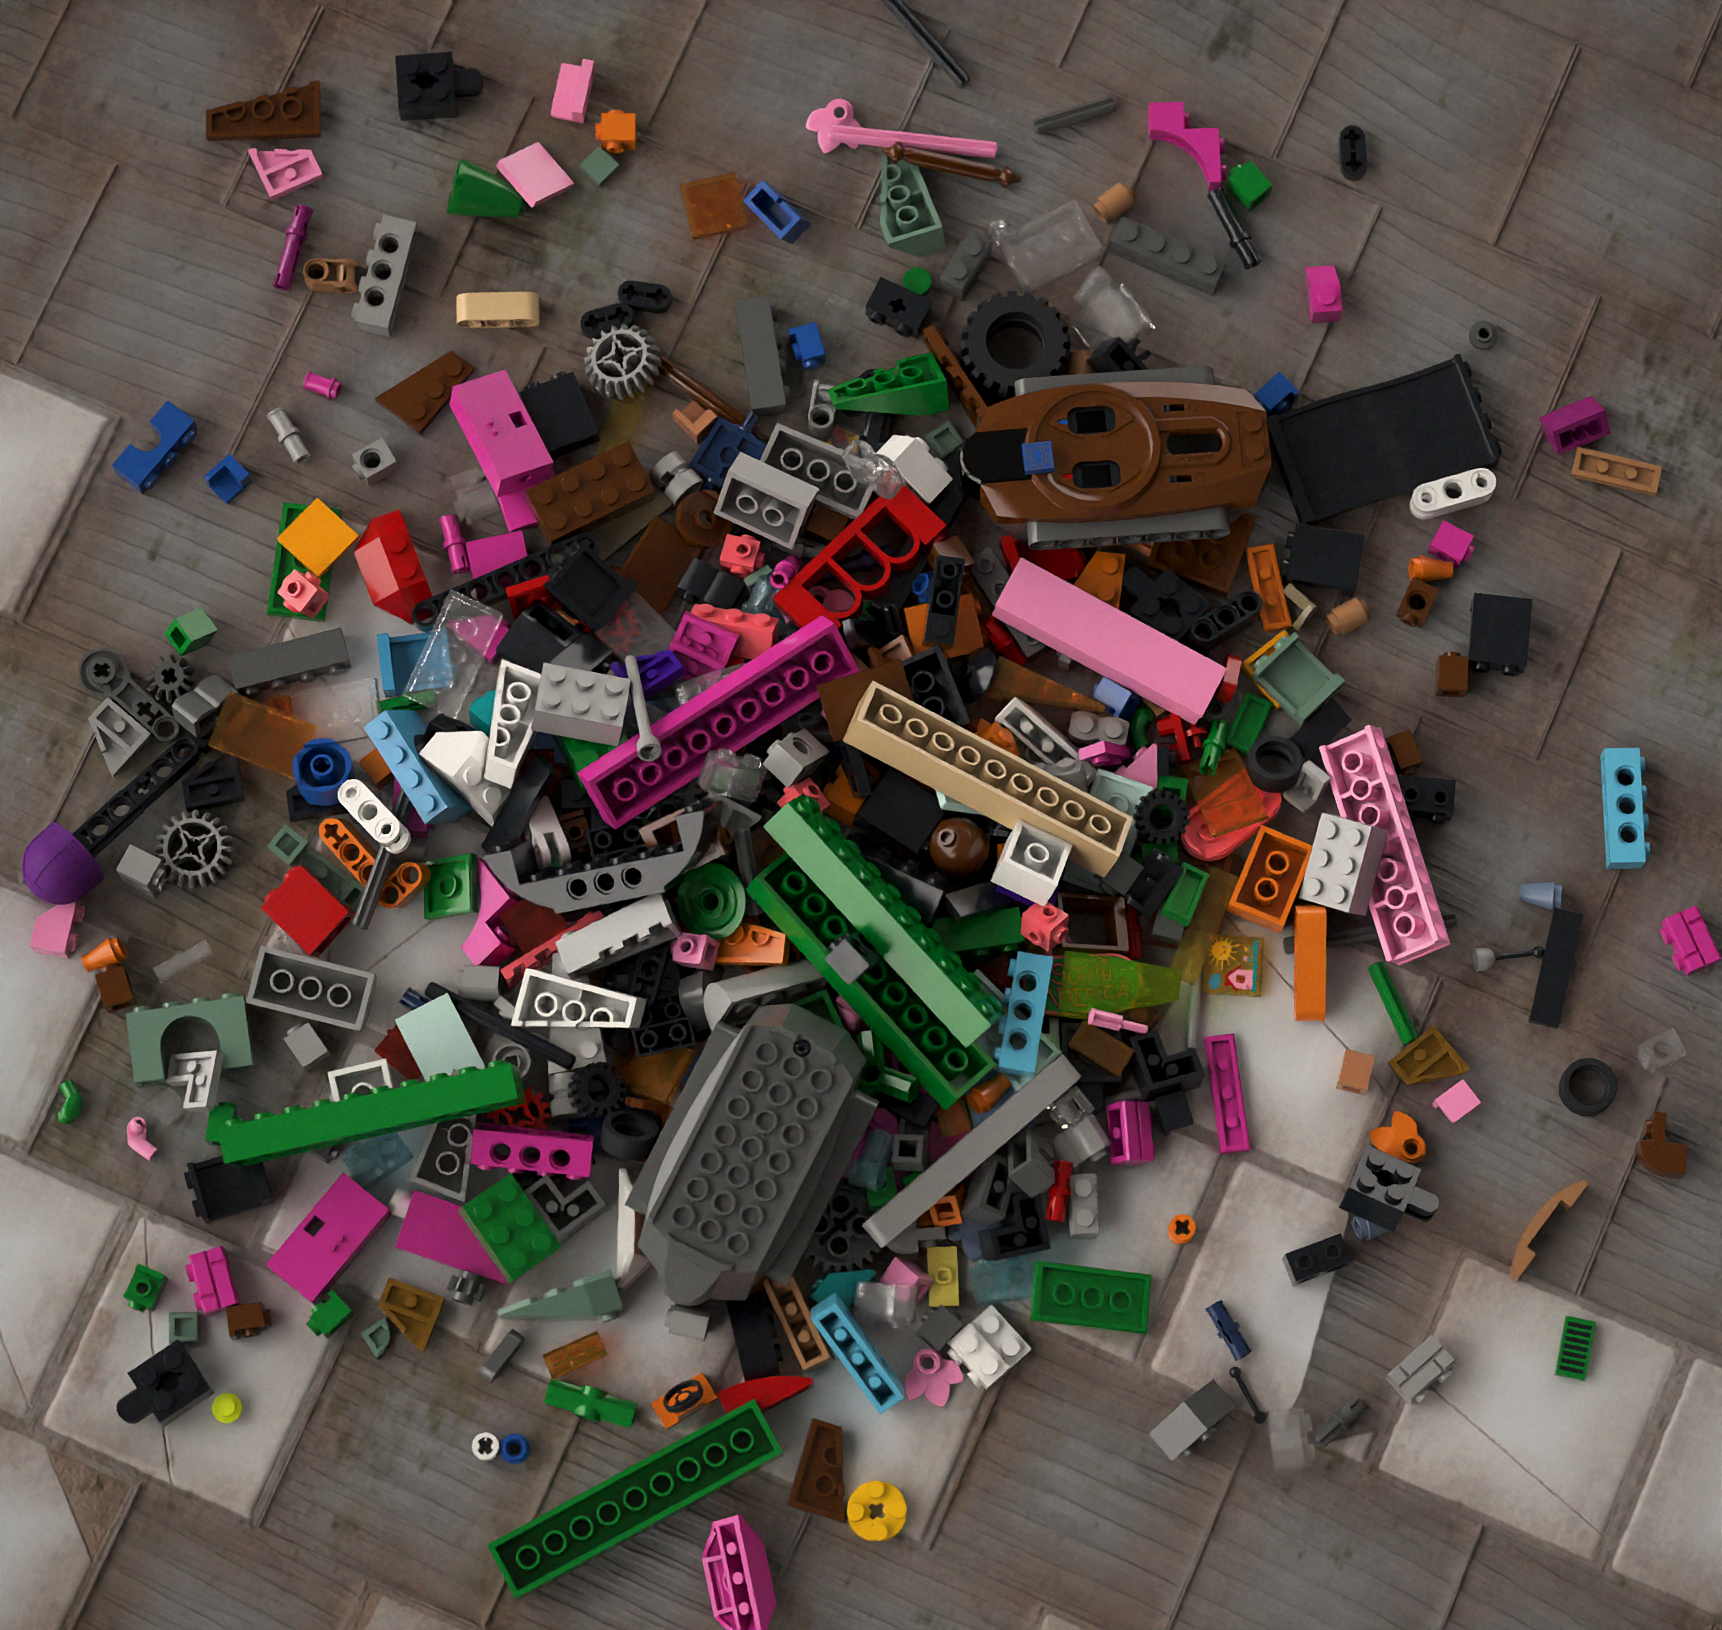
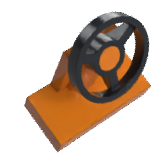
[651,1373,718,1431]

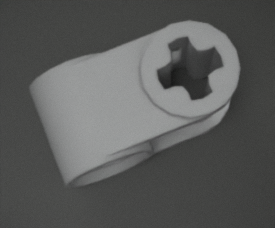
[808,379,840,438]

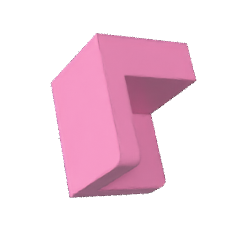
[1432,1079,1481,1123]
[880,1257,934,1305]

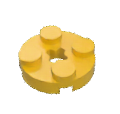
[847,1480,907,1542]

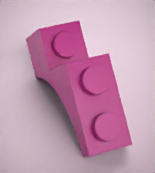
[1148,102,1226,192]
[461,857,524,966]

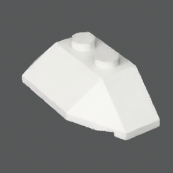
[995,697,1097,786]
[418,731,521,827]
[617,1168,652,1291]

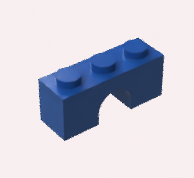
[112,400,198,494]

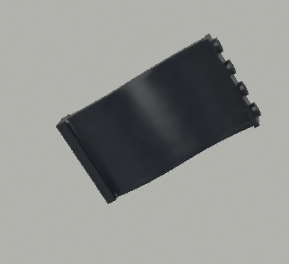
[1267,353,1502,526]

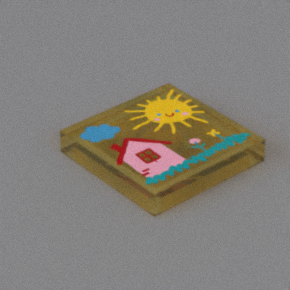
[1202,934,1264,997]

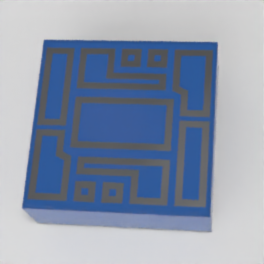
[1021,441,1055,475]

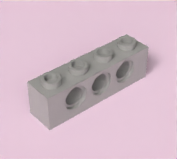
[351,215,419,337]

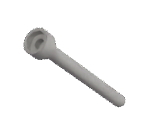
[625,655,662,761]

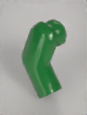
[1128,707,1154,751]
[57,1079,84,1124]

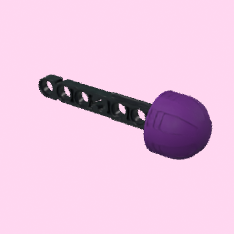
[22,724,221,905]

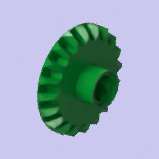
[677,863,749,940]

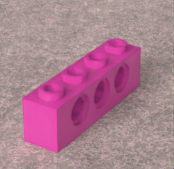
[470,1122,595,1180]

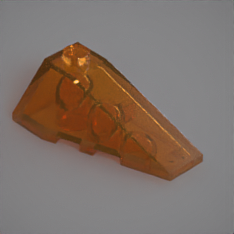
[988,656,1106,714]

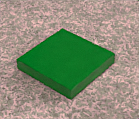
[423,853,478,920]

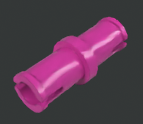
[439,514,471,575]
[770,555,802,589]

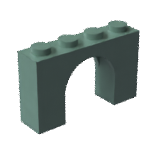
[126,993,256,1088]

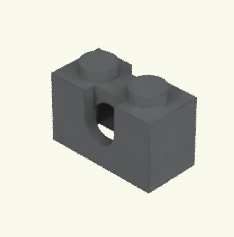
[1008,1124,1055,1198]

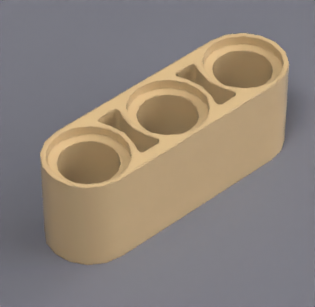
[456,292,540,328]

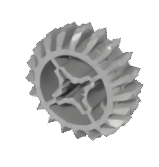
[584,323,662,400]
[154,810,234,890]

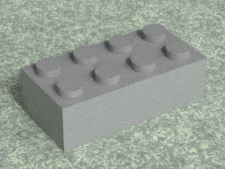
[760,423,883,524]

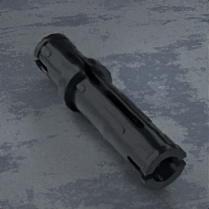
[1207,187,1262,270]

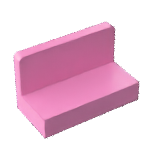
[550,59,595,123]

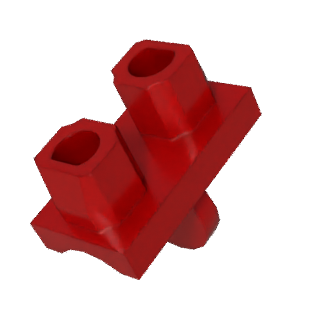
[1156,712,1208,766]

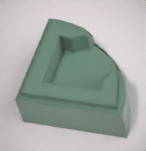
[360,1317,391,1359]

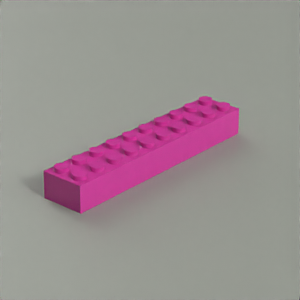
[577,615,860,830]

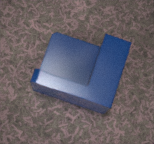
[204,454,252,504]

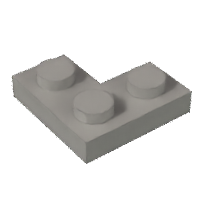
[166,1051,224,1112]

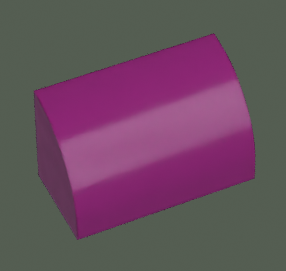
[1539,396,1610,456]

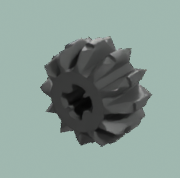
[146,654,196,705]

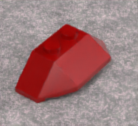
[354,509,434,625]

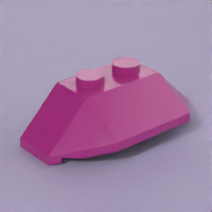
[702,1515,776,1630]

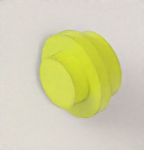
[212,1393,242,1423]

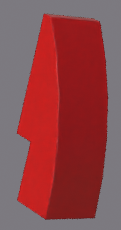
[717,1376,814,1414]

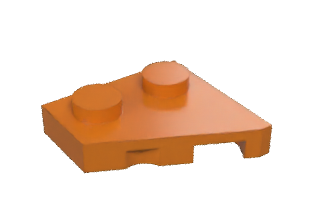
[1074,551,1125,610]

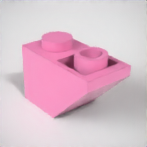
[1115,743,1158,792]
[30,900,85,959]

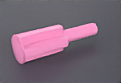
[1088,1007,1148,1034]

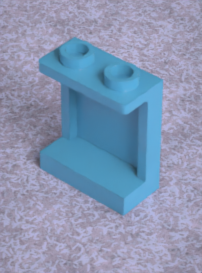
[376,626,459,698]

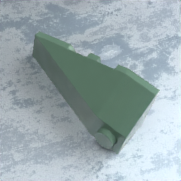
[880,149,946,257]
[497,1269,624,1323]

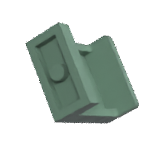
[1252,632,1345,727]

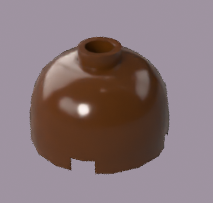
[929,817,990,878]

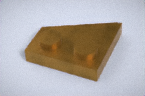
[1387,1025,1470,1087]
[378,1278,445,1353]

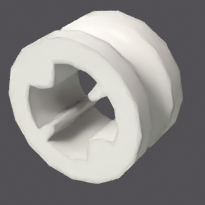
[472,1432,500,1461]

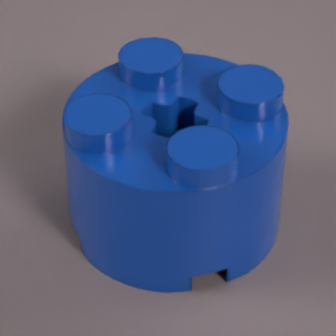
[292,738,355,806]

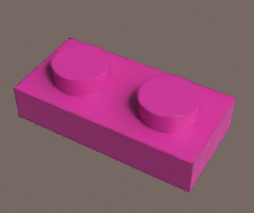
[1078,741,1131,769]

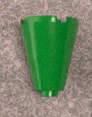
[446,159,527,218]

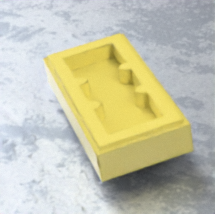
[927,1246,959,1308]

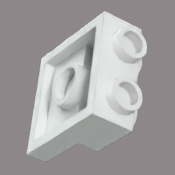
[947,1304,1032,1390]

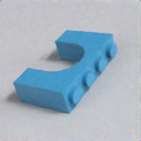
[364,710,473,824]

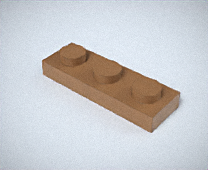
[1570,447,1662,497]

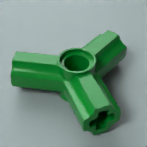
[857,1030,920,1104]

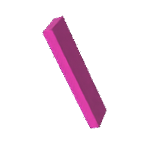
[1204,1033,1251,1155]

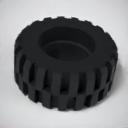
[960,290,1071,403]

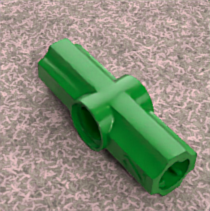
[544,1378,638,1429]

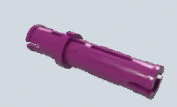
[273,204,313,291]

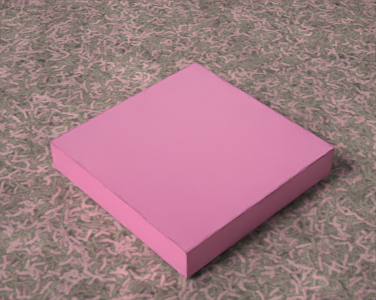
[496,142,574,208]

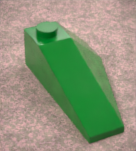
[828,352,949,416]

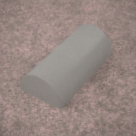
[246,945,377,1032]
[704,958,828,1031]

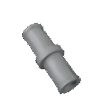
[267,407,311,465]

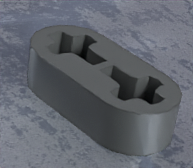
[478,1329,525,1383]

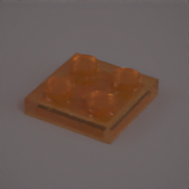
[680,172,748,240]

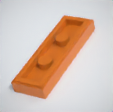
[1244,543,1292,633]

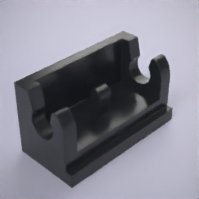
[1121,847,1184,918]

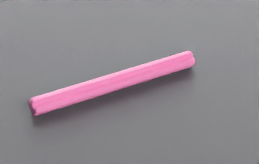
[828,124,997,159]

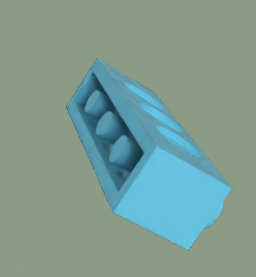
[1600,748,1650,869]
[993,951,1053,1078]
[811,1292,905,1414]

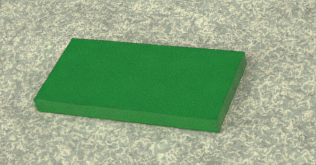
[266,502,341,622]
[1030,1260,1152,1335]

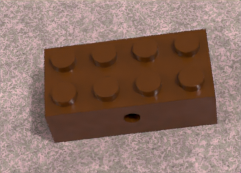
[525,441,655,547]

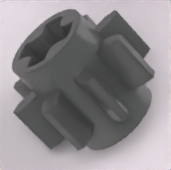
[447,1270,486,1306]

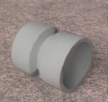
[649,451,703,506]
[493,1043,534,1085]
[548,1072,588,1120]

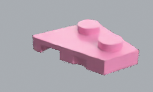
[248,148,323,201]

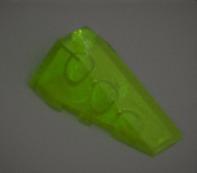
[1058,951,1182,1019]

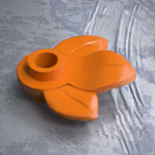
[1369,1111,1427,1164]

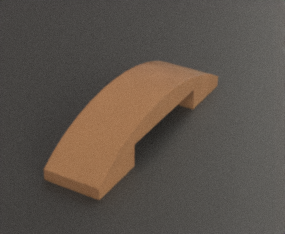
[1510,1180,1589,1282]

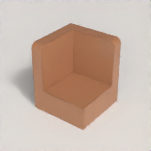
[672,401,717,444]
[1336,1049,1375,1095]

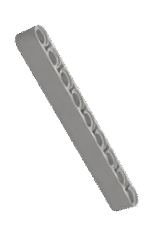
[862,1054,1082,1248]

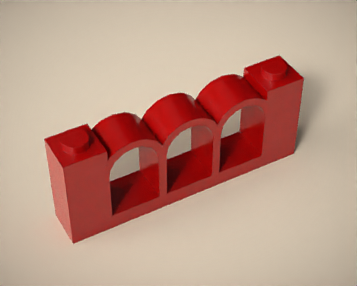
[773,479,948,638]

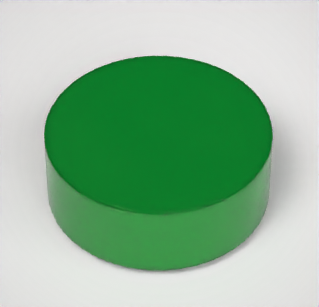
[903,267,931,296]

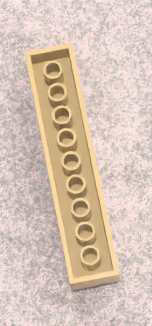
[843,681,1133,878]

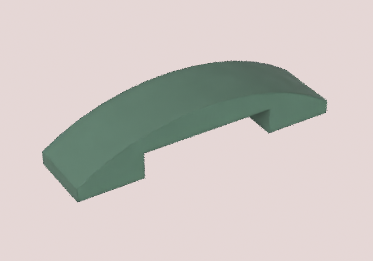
[267,824,365,912]

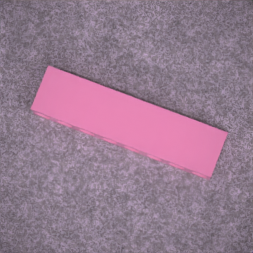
[992,557,1227,725]
[1319,725,1451,966]

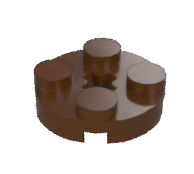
[674,490,733,549]

